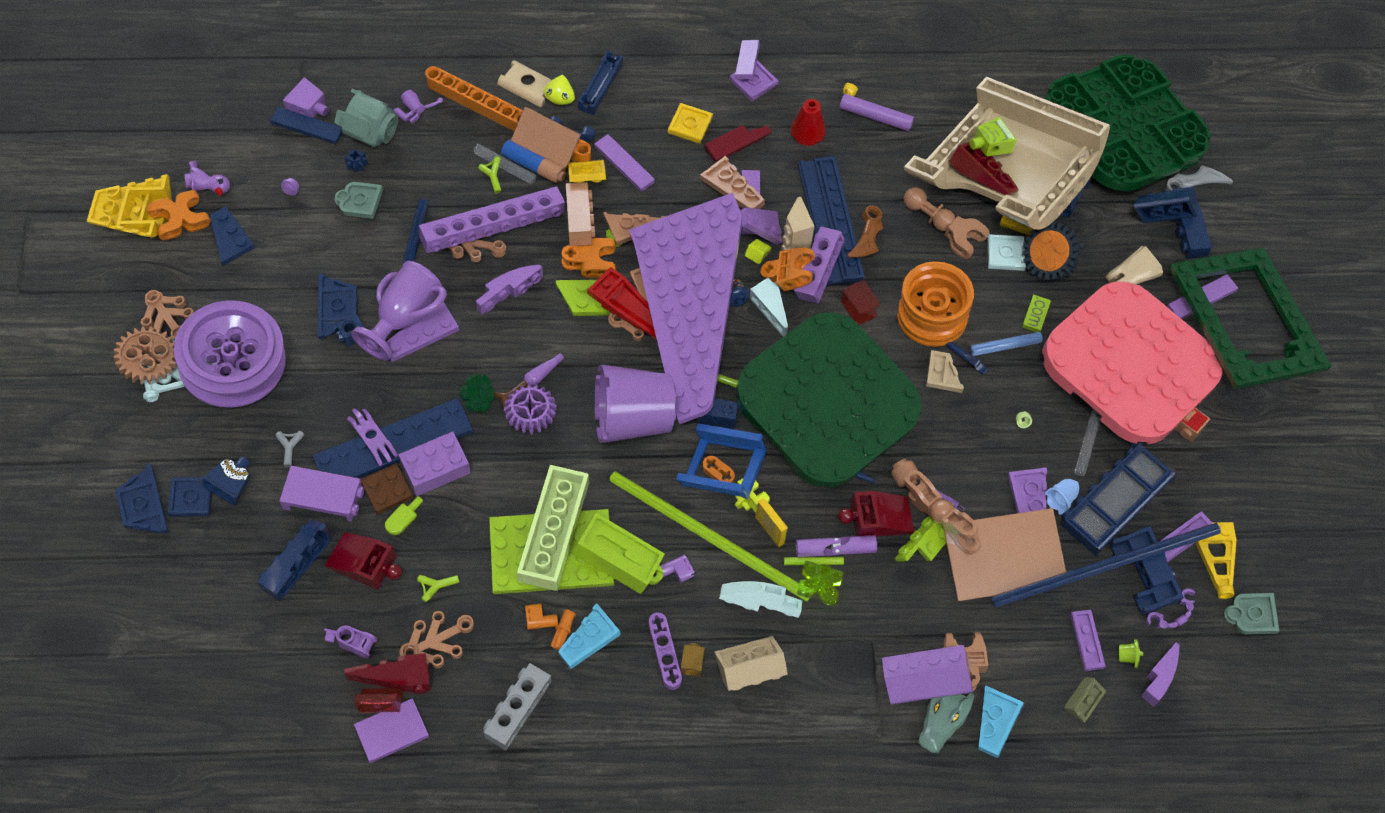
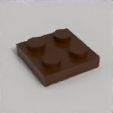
[360,463,413,515]

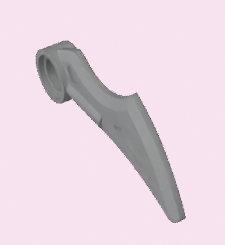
[1165,165,1233,191]

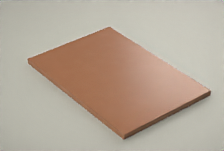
[944,508,1067,601]

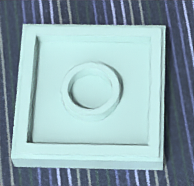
[987,234,1026,271]

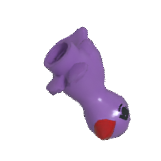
[185,161,230,196]

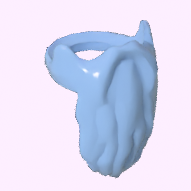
[1045,479,1079,515]

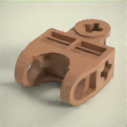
[943,632,988,694]

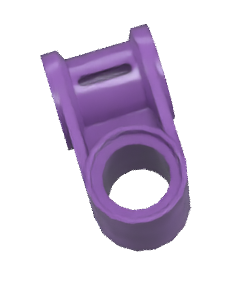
[336,625,378,659]

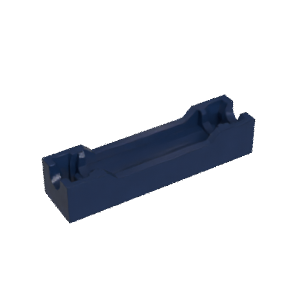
[578,50,623,115]

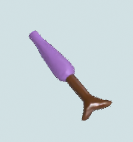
[494,353,564,409]

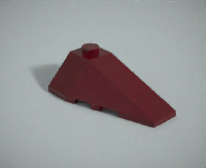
[949,142,1019,195]
[344,653,431,694]

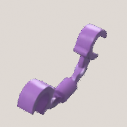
[1145,589,1195,629]

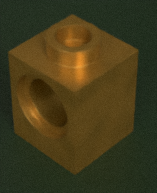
[681,643,705,677]

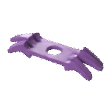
[347,408,398,466]

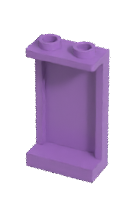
[280,466,364,522]

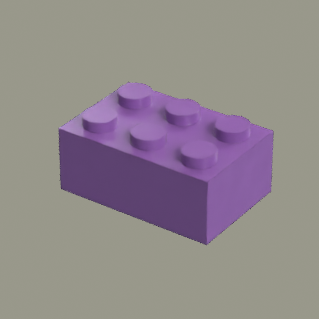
[399,432,470,496]

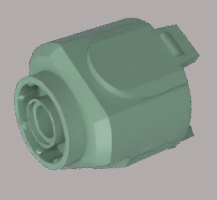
[334,89,398,147]

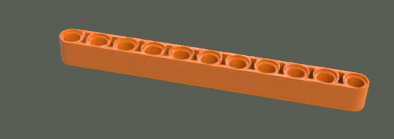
[425,66,591,162]

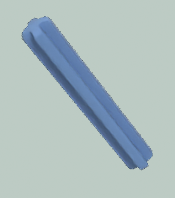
[970,332,1043,356]

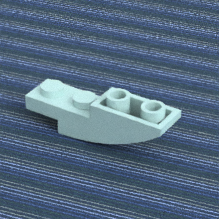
[719,581,802,618]

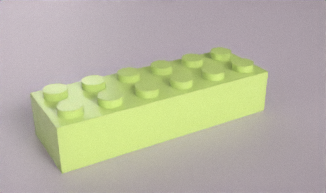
[517,465,589,591]

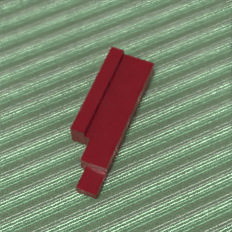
[704,125,772,163]

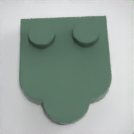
[335,182,383,219]
[1224,593,1279,634]

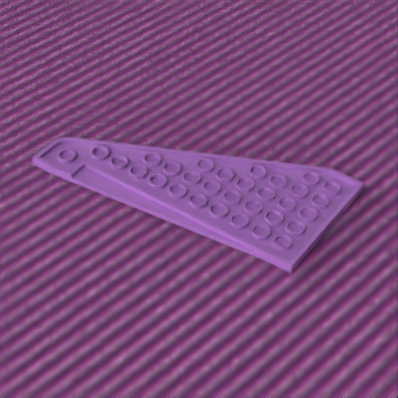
[629,193,742,424]

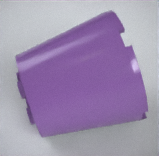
[594,365,677,443]

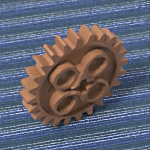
[114,326,176,384]

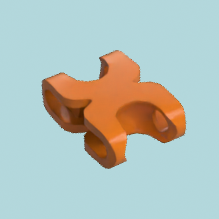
[146,190,211,240]

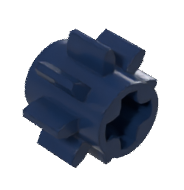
[344,149,368,172]

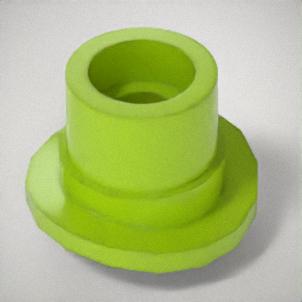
[1119,639,1143,668]

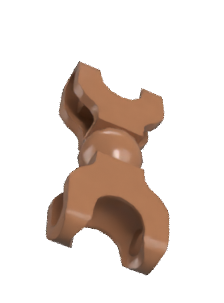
[905,470,981,554]

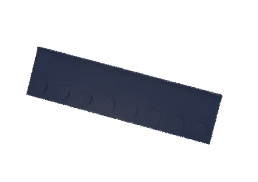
[798,156,865,287]
[312,398,474,478]

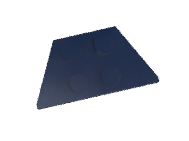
[318,273,357,340]
[115,463,169,533]

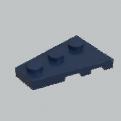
[210,206,255,266]

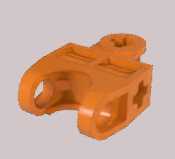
[761,247,815,291]

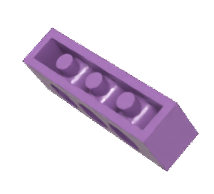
[794,227,845,304]

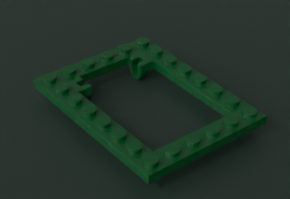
[1169,247,1332,389]

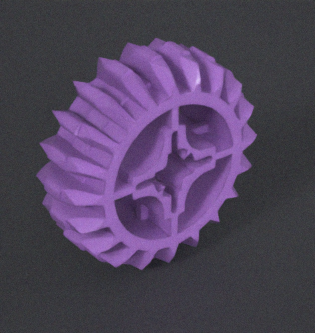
[504,384,556,434]

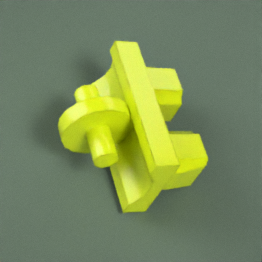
[735,479,770,513]

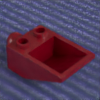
[838,491,915,537]
[324,532,402,590]

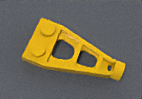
[1195,522,1236,599]

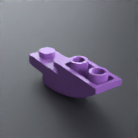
[476,265,543,315]

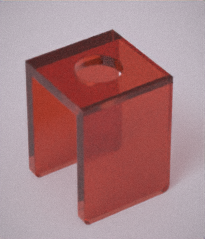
[841,280,880,325]

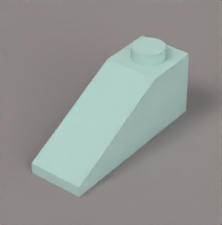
[750,278,788,337]

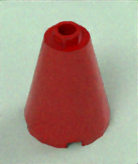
[791,99,826,146]

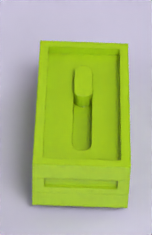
[572,513,665,594]

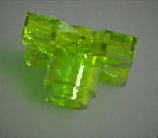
[797,561,843,606]

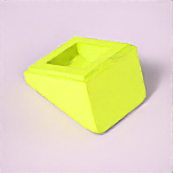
[745,239,772,264]

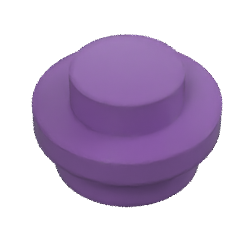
[281,178,299,196]

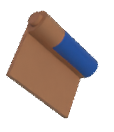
[501,107,581,184]

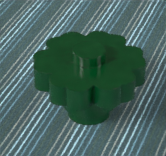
[459,374,495,412]

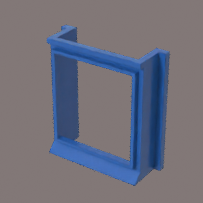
[676,423,767,500]

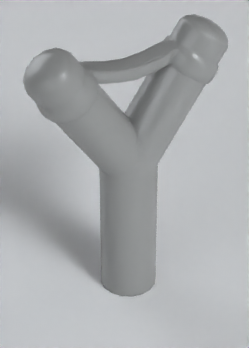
[276,431,304,468]

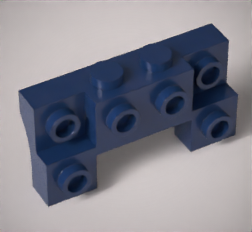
[1110,526,1184,615]

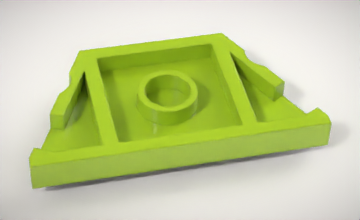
[556,280,612,316]

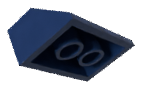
[1134,188,1198,223]

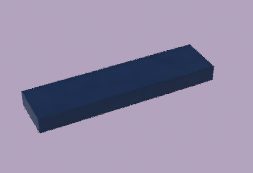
[270,107,343,144]

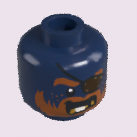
[730,279,749,307]

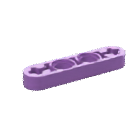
[649,612,682,690]

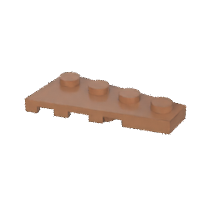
[700,156,765,209]

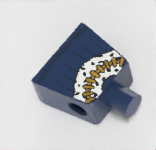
[203,456,250,506]

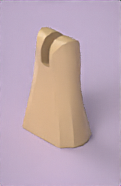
[1105,246,1163,285]

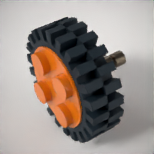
[1022,222,1082,280]

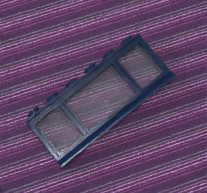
[1061,443,1177,557]

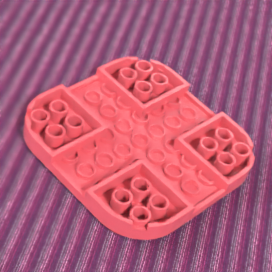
[1042,282,1223,444]

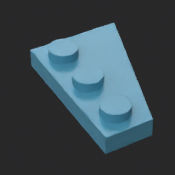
[558,603,621,669]
[979,685,1024,758]

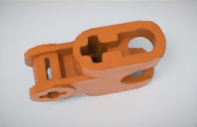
[561,238,616,278]

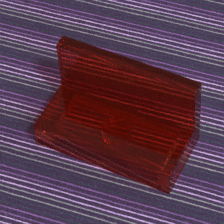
[354,688,403,712]

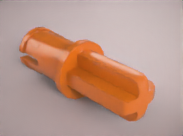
[551,610,576,650]

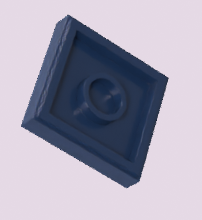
[168,477,212,517]

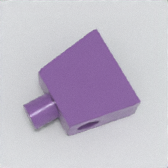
[283,78,329,118]

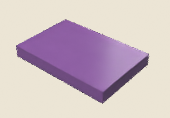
[354,698,429,763]

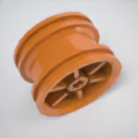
[897,262,974,347]

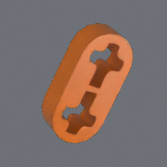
[702,456,735,483]

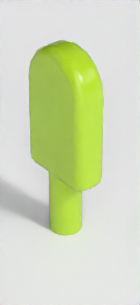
[385,496,423,535]

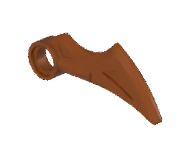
[847,205,883,258]

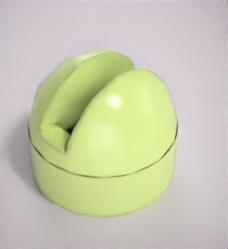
[1016,411,1032,428]

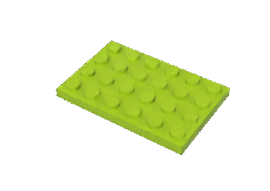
[490,509,614,594]

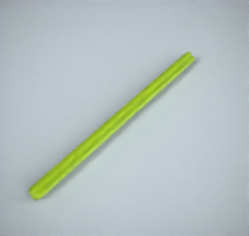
[610,471,813,601]

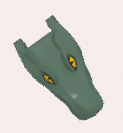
[918,693,975,754]

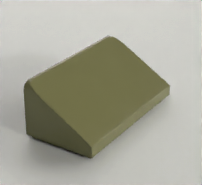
[1064,677,1106,723]

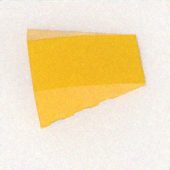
[87,174,172,238]

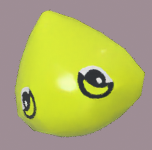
[543,75,575,105]

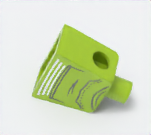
[969,117,1017,156]

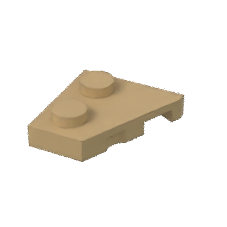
[926,350,964,393]

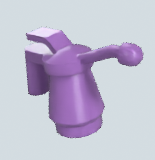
[394,90,443,124]

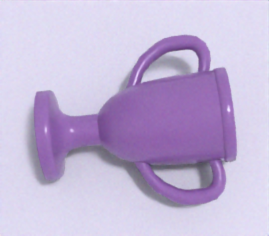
[351,261,447,361]

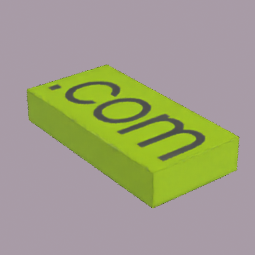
[1022,294,1051,332]

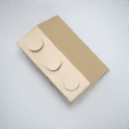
[781,197,814,255]
[715,636,788,691]

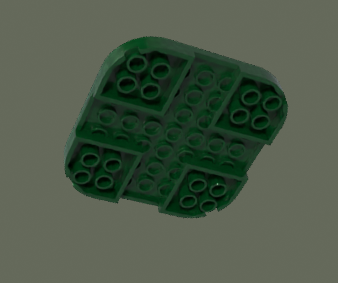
[1044,55,1211,191]
[736,312,921,488]

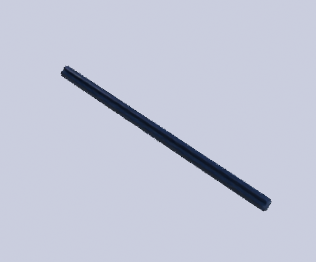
[991,523,1221,607]

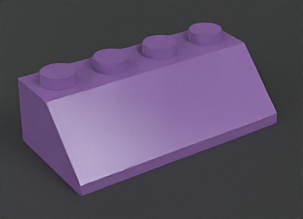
[882,645,973,705]

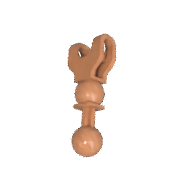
[904,187,989,259]

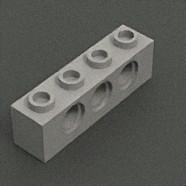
[483,663,551,751]

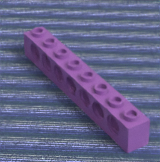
[419,186,565,253]

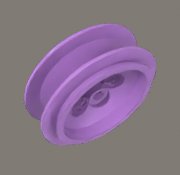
[174,301,286,408]

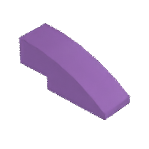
[1141,642,1179,707]

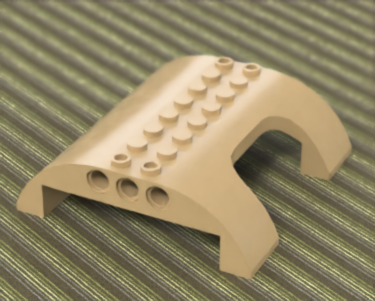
[904,77,1110,230]

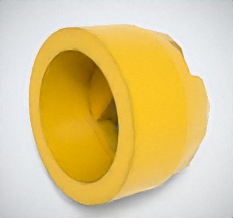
[843,83,858,96]

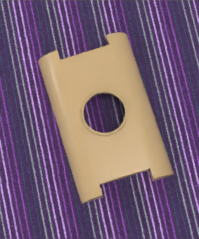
[497,60,552,107]

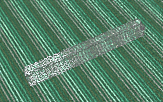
[474,144,536,184]
[1075,409,1102,476]

